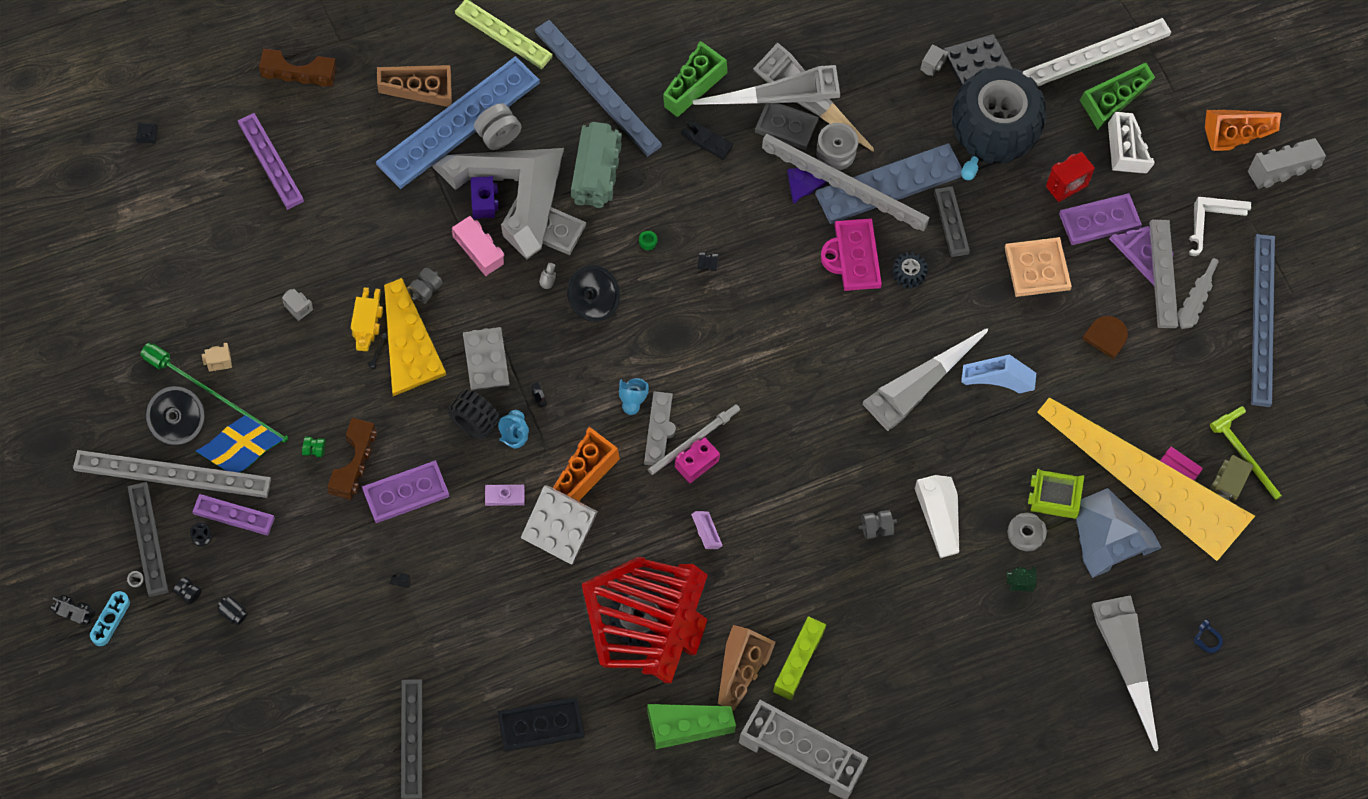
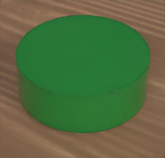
[639,231,657,250]

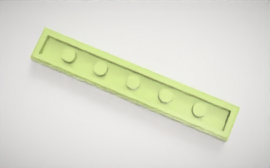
[455,0,552,70]

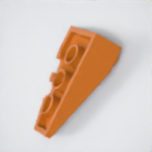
[1205,110,1281,151]

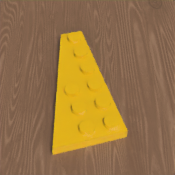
[384,278,446,396]

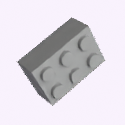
[463,327,509,391]

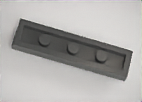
[934,186,970,257]

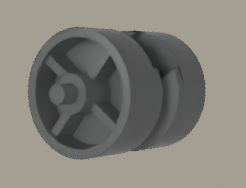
[407,268,443,304]
[858,510,897,539]

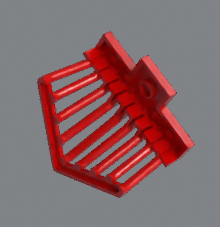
[582,557,708,683]

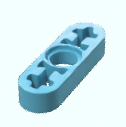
[90,591,130,646]

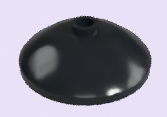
[567,265,620,322]
[145,386,204,445]

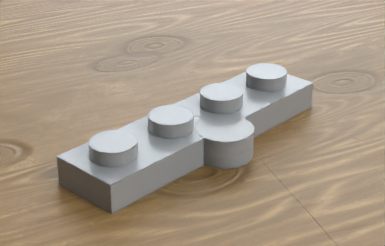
[644,391,676,466]

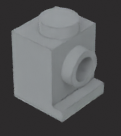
[920,44,948,76]
[282,289,313,321]

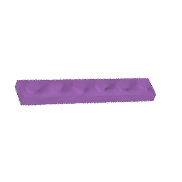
[238,113,304,210]

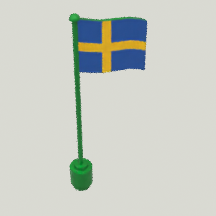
[140,343,288,473]

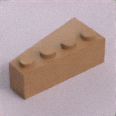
[377,65,452,107]

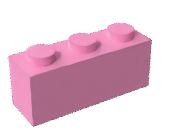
[452,216,504,276]

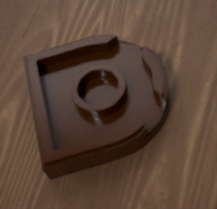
[1082,316,1128,359]

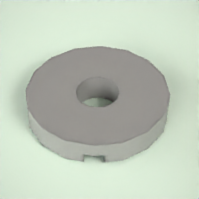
[1007,513,1047,551]

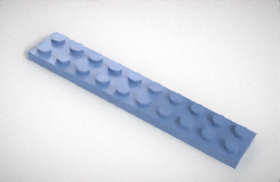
[376,56,540,189]

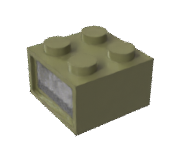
[1209,455,1254,503]

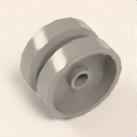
[474,103,522,150]
[816,123,858,170]

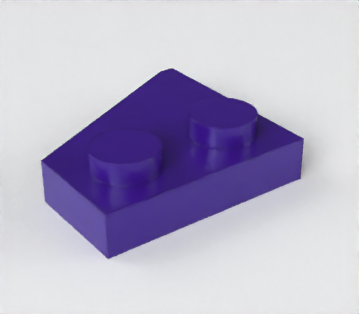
[787,168,827,203]

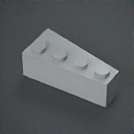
[1248,138,1326,189]

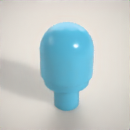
[961,156,979,180]

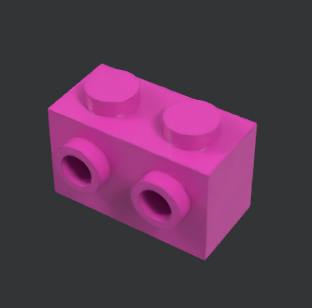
[675,437,720,484]

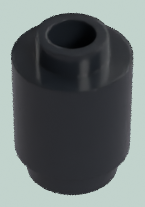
[217,596,248,626]

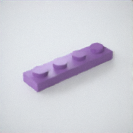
[192,494,275,536]

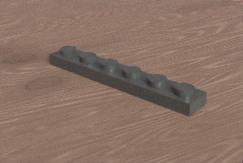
[127,482,169,597]
[401,679,422,799]

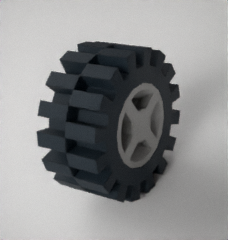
[892,252,928,289]

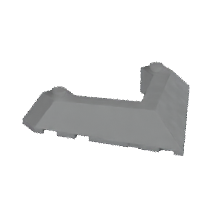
[432,148,564,259]

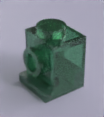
[1006,567,1036,592]

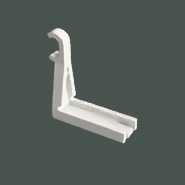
[1188,197,1251,256]

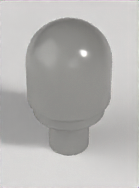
[539,263,556,289]

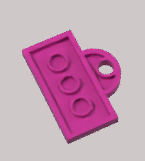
[821,218,882,291]

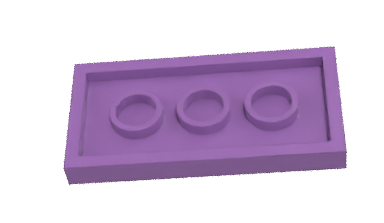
[1059,193,1142,245]
[362,460,450,523]

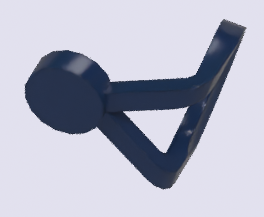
[1194,619,1223,653]

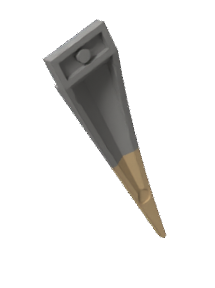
[753,43,874,151]

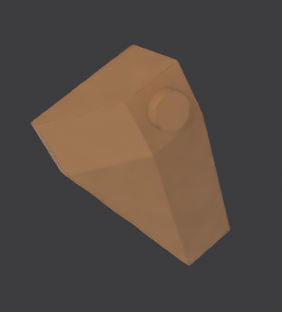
[718,625,775,711]

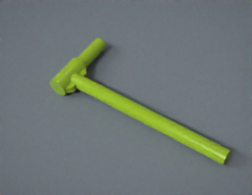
[1210,406,1282,500]

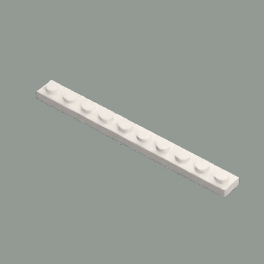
[1023,18,1171,86]

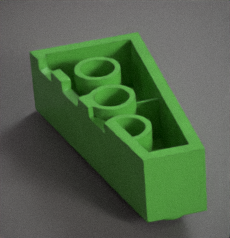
[663,41,727,117]
[1080,63,1155,130]
[647,704,736,749]

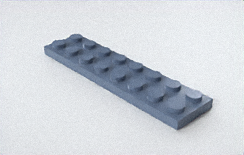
[815,143,962,224]

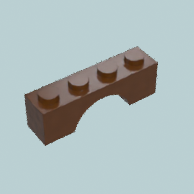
[259,48,337,87]
[327,418,377,500]

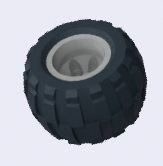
[951,66,1046,164]

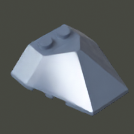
[1076,488,1161,578]

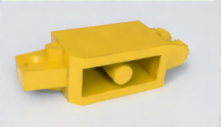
[351,287,383,351]

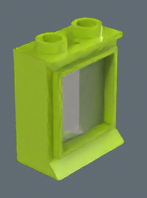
[1028,469,1084,519]

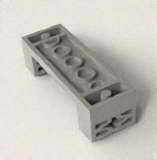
[739,700,868,799]

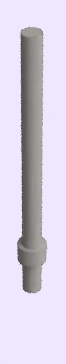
[648,404,740,475]

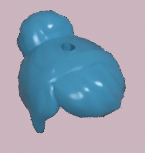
[619,378,649,415]
[498,409,529,449]

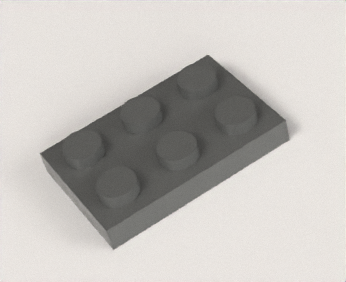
[755,103,819,150]

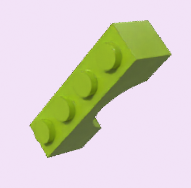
[773,616,826,700]

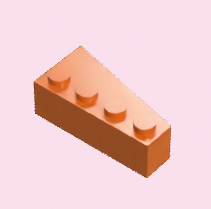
[553,427,620,501]

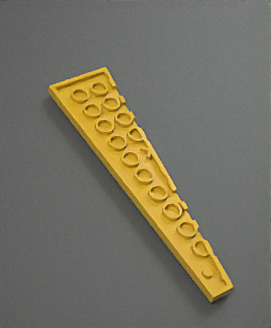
[1038,397,1255,561]

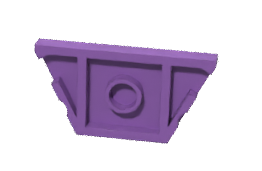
[1109,226,1174,285]

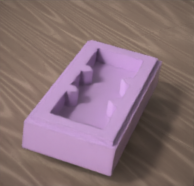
[485,485,525,506]
[691,511,722,549]

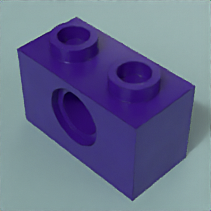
[471,176,499,219]

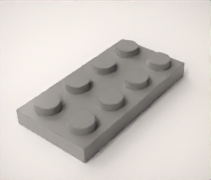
[503,198,586,255]

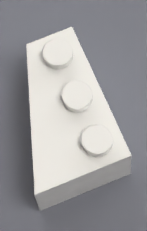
[1108,112,1155,173]

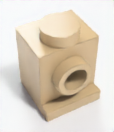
[202,343,232,372]

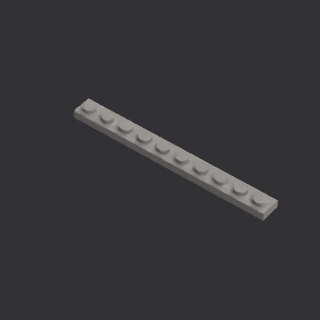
[762,134,929,231]
[73,450,271,498]

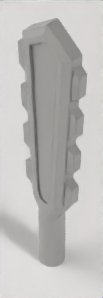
[1177,258,1219,329]

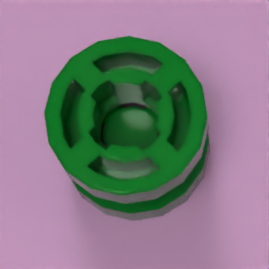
[302,436,326,458]

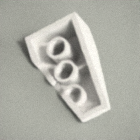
[914,475,959,558]

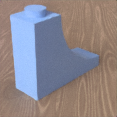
[961,354,1036,393]

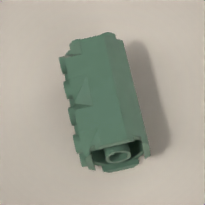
[571,122,622,208]

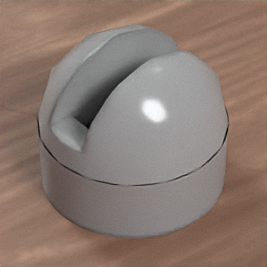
[127,571,144,587]

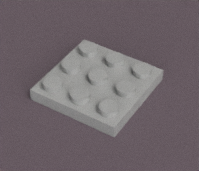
[521,485,598,565]

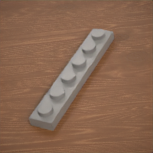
[1149,220,1178,328]

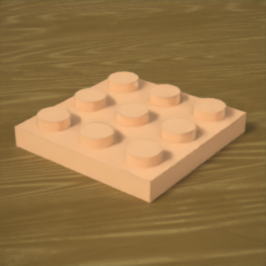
[1005,237,1072,297]

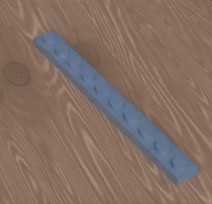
[535,20,662,157]
[1251,234,1275,407]

